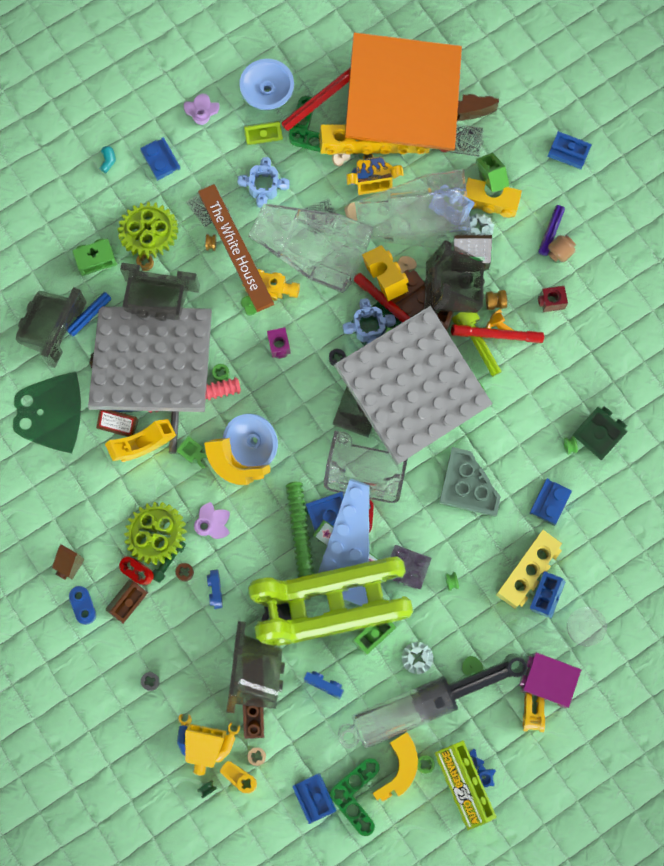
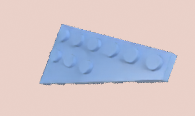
[318,479,369,606]

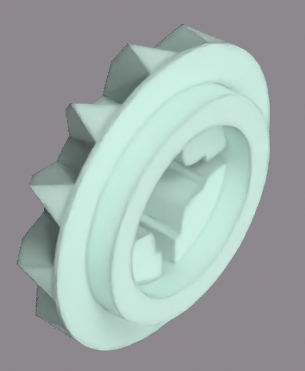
[464,213,494,235]
[402,642,434,674]

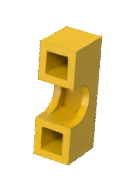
[464,178,522,218]
[362,245,409,301]

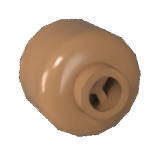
[548,235,576,262]

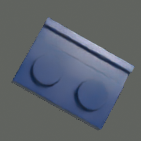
[547,131,592,170]
[140,137,181,181]
[530,478,572,526]
[292,773,337,824]

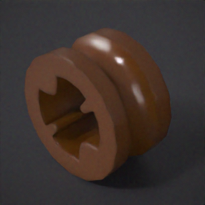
[175,563,194,582]

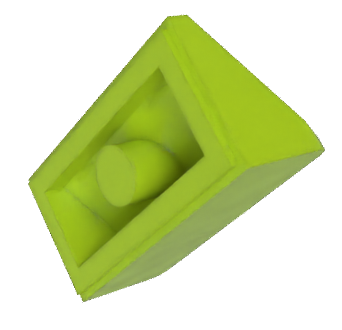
[244,121,283,145]

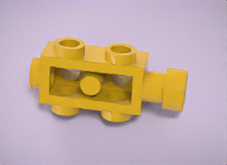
[243,269,300,301]

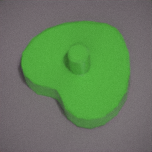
[241,296,256,316]
[462,656,483,676]

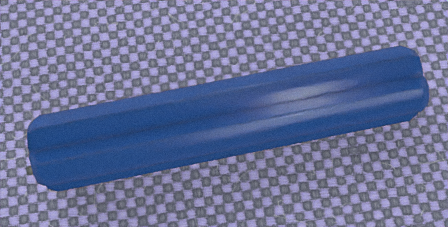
[66,292,111,336]

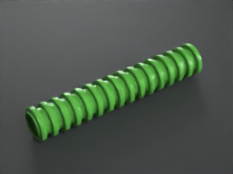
[286,482,315,578]

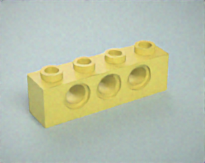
[496,530,562,609]

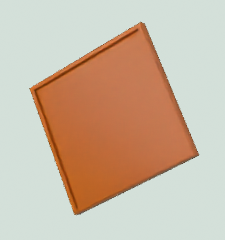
[345,32,462,151]

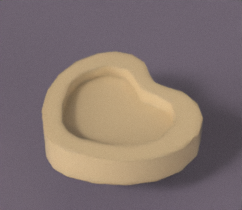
[332,154,351,166]
[345,202,360,222]
[398,256,417,273]

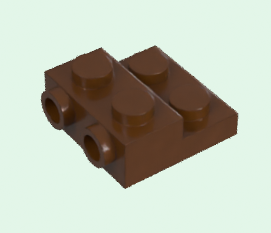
[391,269,436,317]

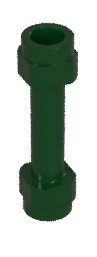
[153,541,186,583]

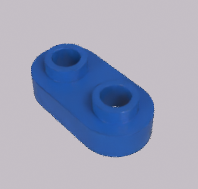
[207,569,223,609]
[69,586,96,625]

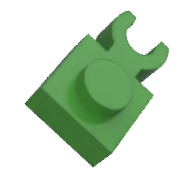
[176,436,208,469]

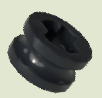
[329,348,346,367]

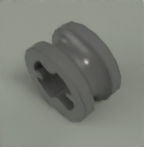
[141,672,160,691]

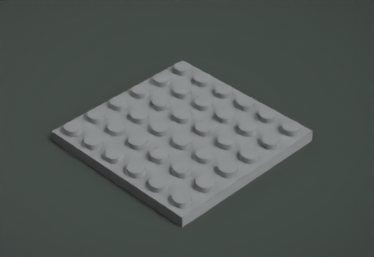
[334,306,492,465]
[88,307,212,412]

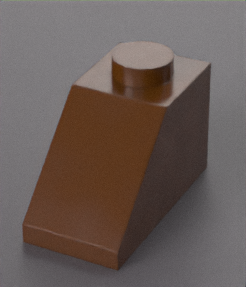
[52,544,85,580]

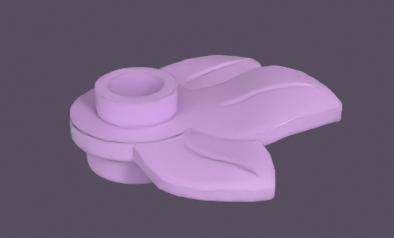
[184,94,220,125]
[194,502,230,539]

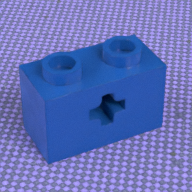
[530,571,566,619]

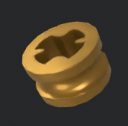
[206,234,217,251]
[136,254,154,271]

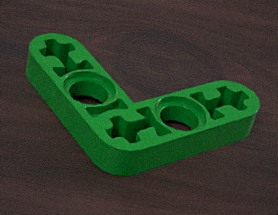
[289,96,339,152]
[330,758,380,836]

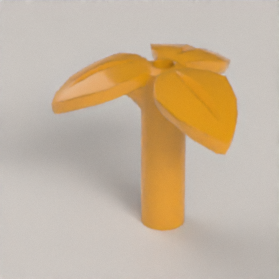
[485,309,515,331]

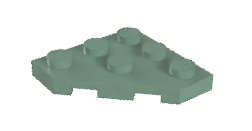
[439,447,501,517]

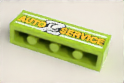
[435,740,497,830]

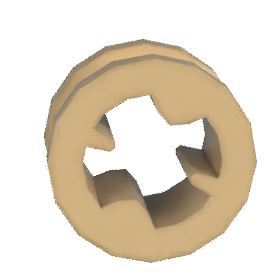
[248,747,266,766]

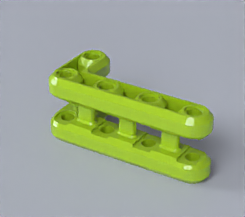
[248,557,413,646]

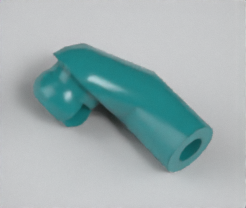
[99,146,116,173]

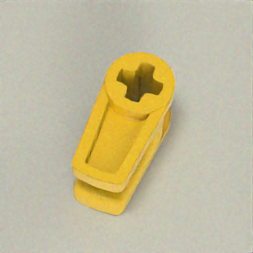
[523,693,545,733]
[220,761,257,793]

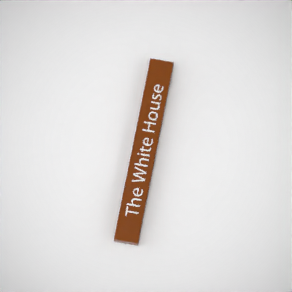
[198,184,274,312]

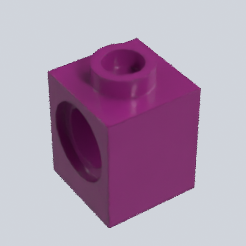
[267,327,291,359]

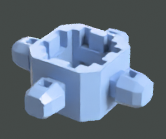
[238,157,290,208]
[343,298,396,344]

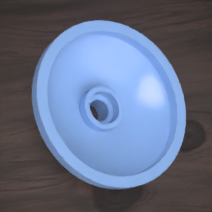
[240,59,294,110]
[223,414,278,466]

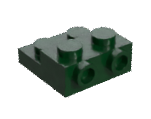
[573,406,628,461]

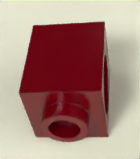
[538,285,568,312]

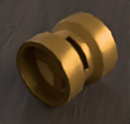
[485,290,507,310]

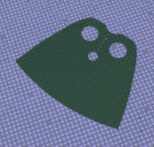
[13,372,81,454]

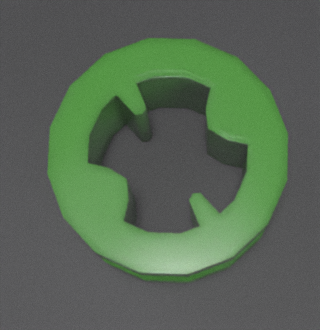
[212,364,230,382]
[564,436,578,455]
[445,572,459,591]
[417,755,435,774]

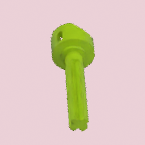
[452,307,502,377]

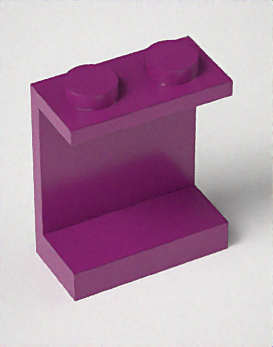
[519,652,582,708]

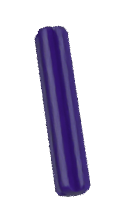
[538,205,565,256]

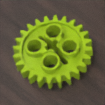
[118,202,179,259]
[124,502,187,565]

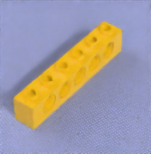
[319,125,430,155]

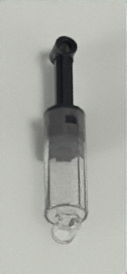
[337,653,527,749]

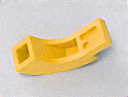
[105,419,176,462]
[204,438,270,485]
[372,732,418,802]

